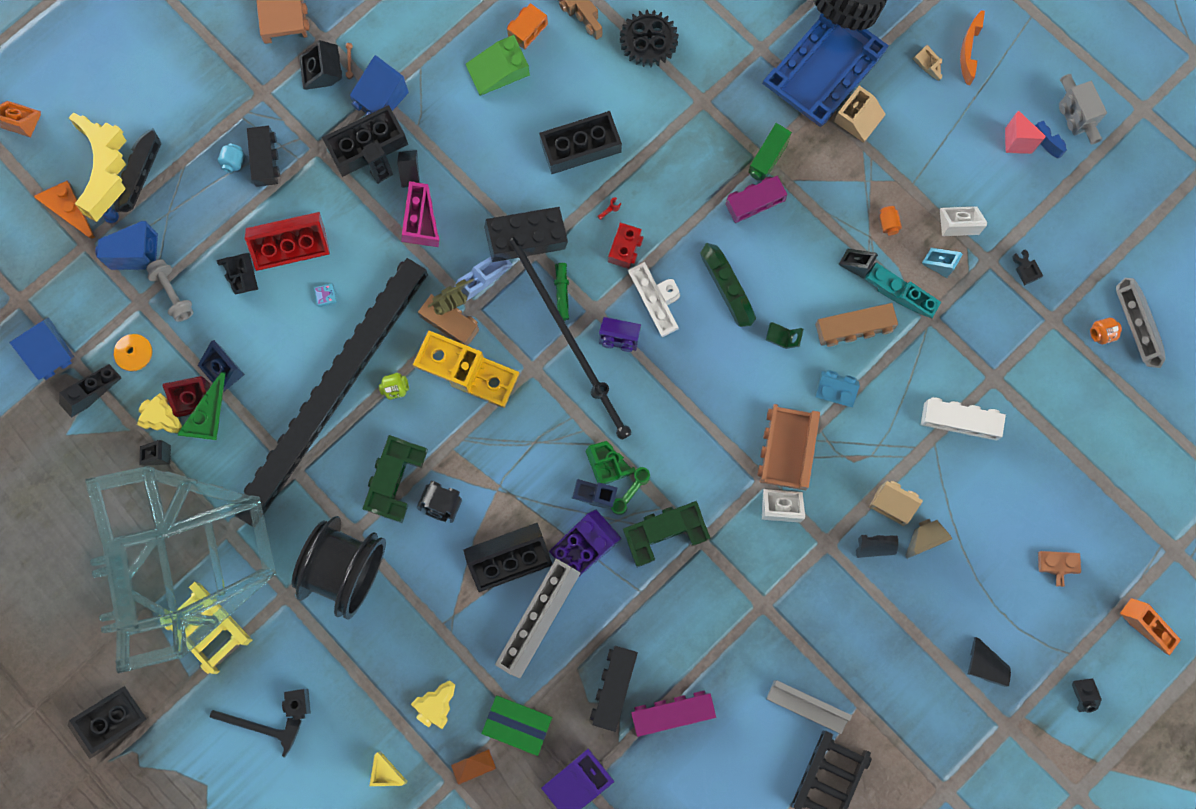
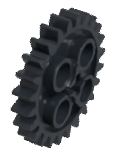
[620,9,679,68]

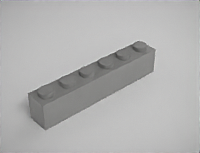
[495,559,580,678]

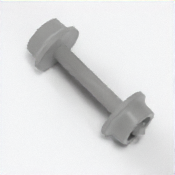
[146,259,194,322]

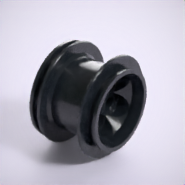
[291,516,386,620]

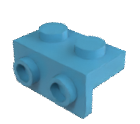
[815,370,860,408]

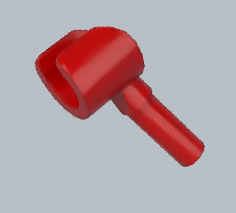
[597,197,621,220]

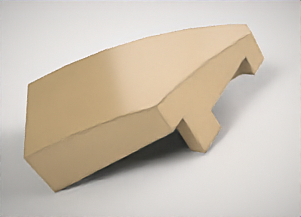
[912,45,942,81]

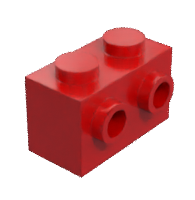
[608,222,644,269]

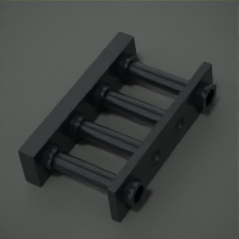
[791,730,872,809]

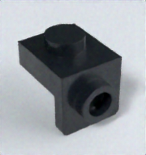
[1072,678,1102,713]

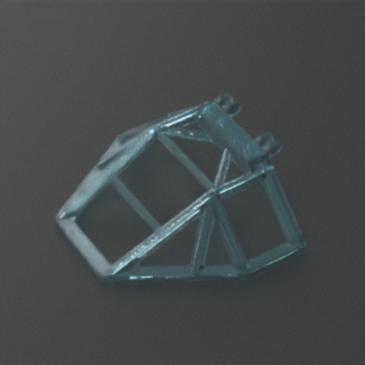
[85,466,276,674]

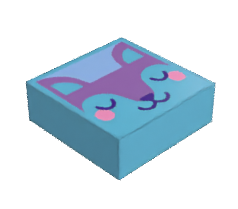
[314,283,337,307]

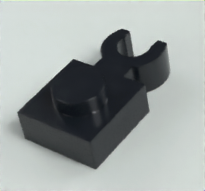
[1012,249,1043,286]

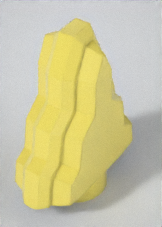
[137,393,183,433]
[411,680,456,729]

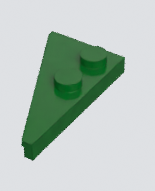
[178,372,226,440]

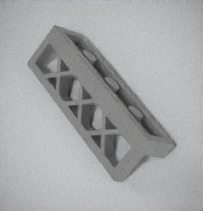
[766,680,852,734]

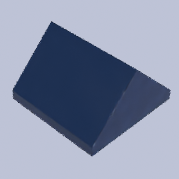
[198,340,245,392]

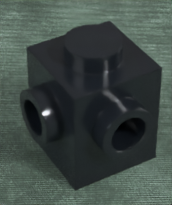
[282,689,311,720]

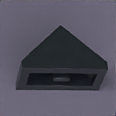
[397,150,420,188]
[839,249,878,279]
[139,440,171,466]

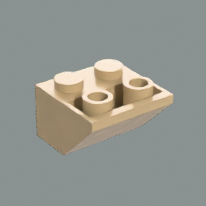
[834,86,886,143]
[869,481,923,526]

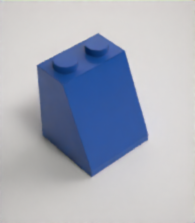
[350,55,409,116]
[95,221,158,270]
[9,318,74,380]

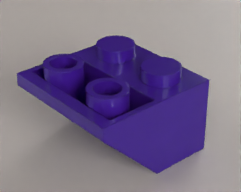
[599,317,641,352]

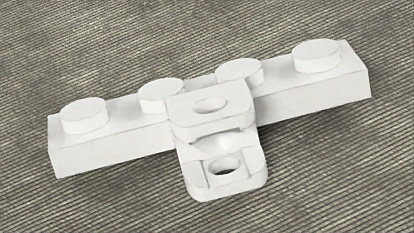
[628,262,680,337]

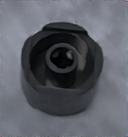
[417,481,462,523]

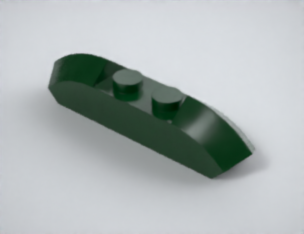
[700,243,756,327]

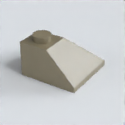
[906,519,952,559]

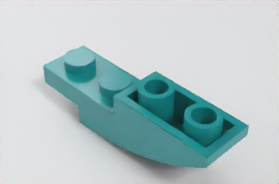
[865,262,941,318]

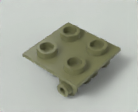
[428,278,474,315]

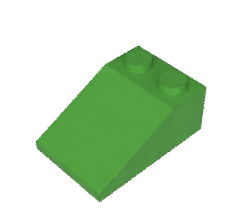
[465,35,530,96]

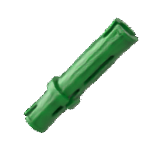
[554,263,569,321]

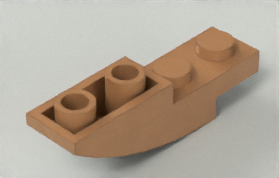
[558,0,602,40]

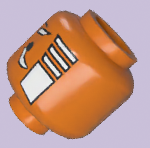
[1090,317,1122,345]

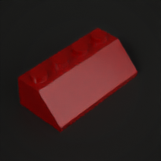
[244,212,330,271]

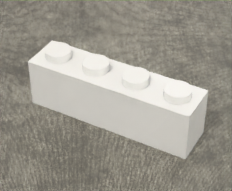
[921,398,1006,441]

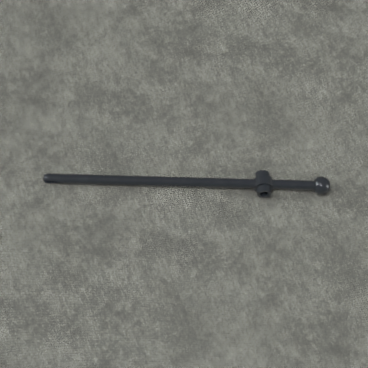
[510,237,632,440]

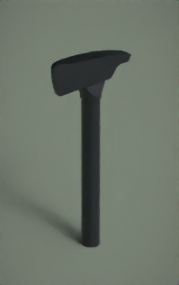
[210,710,302,758]

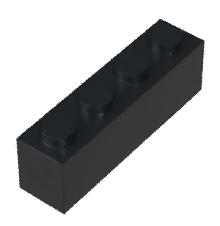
[590,646,638,732]

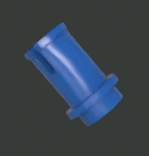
[103,207,119,223]

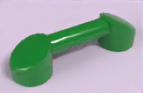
[611,467,650,515]

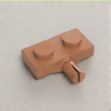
[1038,551,1081,587]

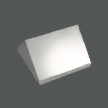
[940,206,987,236]
[762,489,805,523]

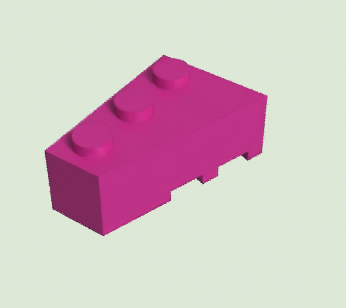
[401,181,440,248]

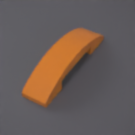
[960,10,985,85]

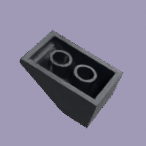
[67,686,147,759]

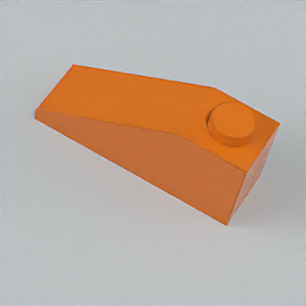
[1120,598,1181,655]

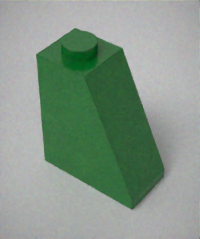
[748,123,792,181]

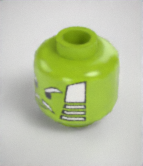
[379,373,409,400]

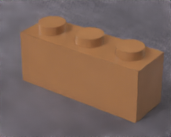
[418,294,479,346]

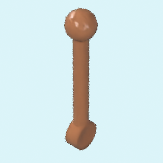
[345,43,354,79]

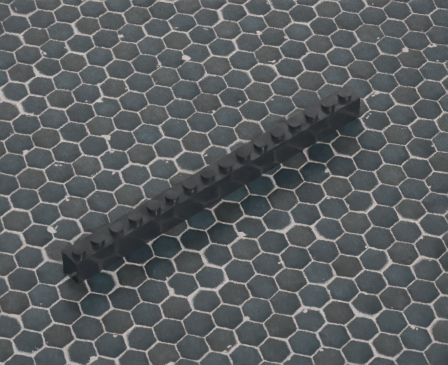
[231,258,428,528]

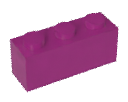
[725,175,788,223]

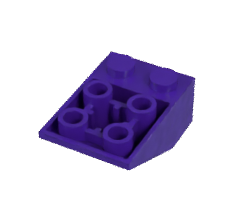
[549,509,622,578]
[541,748,614,809]

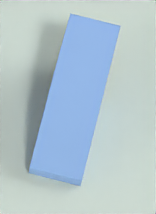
[454,257,513,300]

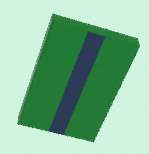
[481,695,553,756]

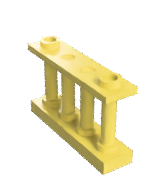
[159,582,252,674]

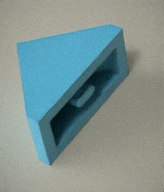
[922,248,963,278]

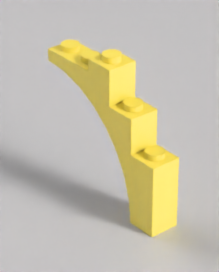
[69,113,126,222]

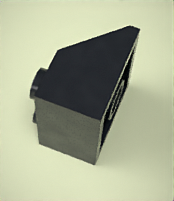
[299,40,342,90]

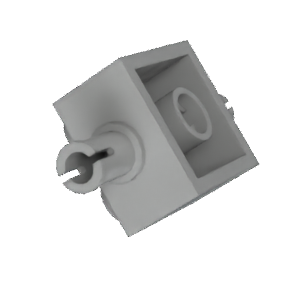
[1059,74,1107,145]

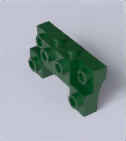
[362,435,428,523]
[623,500,711,568]

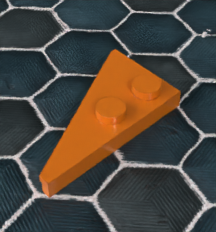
[34,180,95,239]

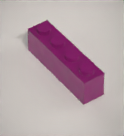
[631,690,717,737]

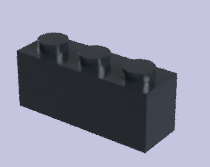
[247,125,280,187]

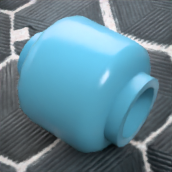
[218,143,245,173]

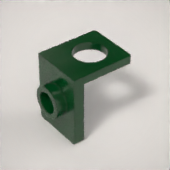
[766,322,804,349]

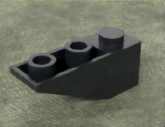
[59,364,121,418]

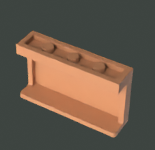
[257,0,310,44]
[757,404,820,491]

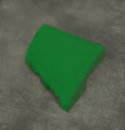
[585,441,636,484]

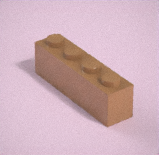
[815,303,898,347]

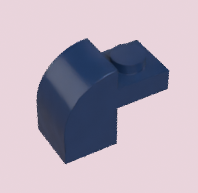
[572,479,618,508]

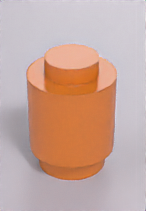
[879,206,902,235]

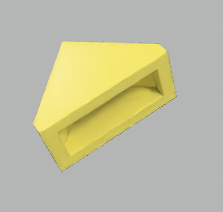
[369,751,408,786]

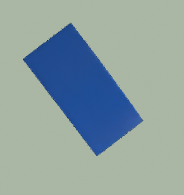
[1035,121,1067,159]

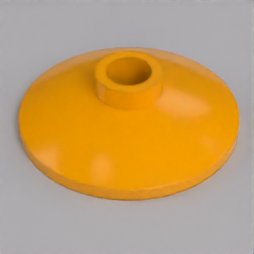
[114,334,152,371]

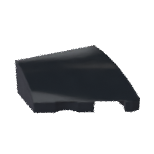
[217,253,258,295]
[856,535,898,558]
[968,637,1011,687]

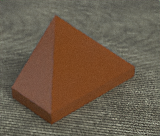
[451,749,496,785]

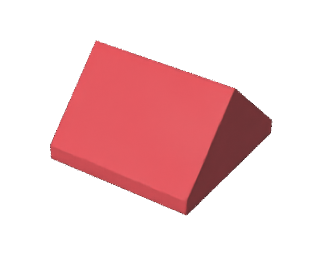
[1005,111,1046,154]

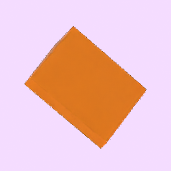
[0,101,41,138]

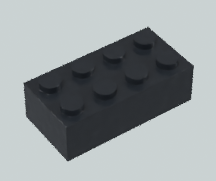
[539,111,622,175]
[484,207,568,262]

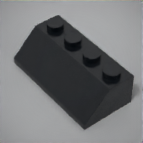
[322,105,409,177]
[463,522,553,592]

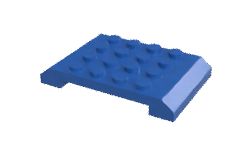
[762,13,889,127]

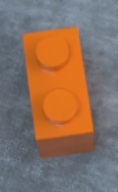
[507,3,548,50]

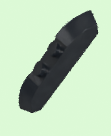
[114,128,162,212]

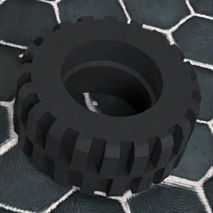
[814,0,887,31]

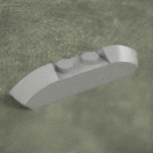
[1116,278,1165,368]

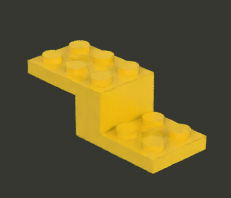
[413,330,520,408]

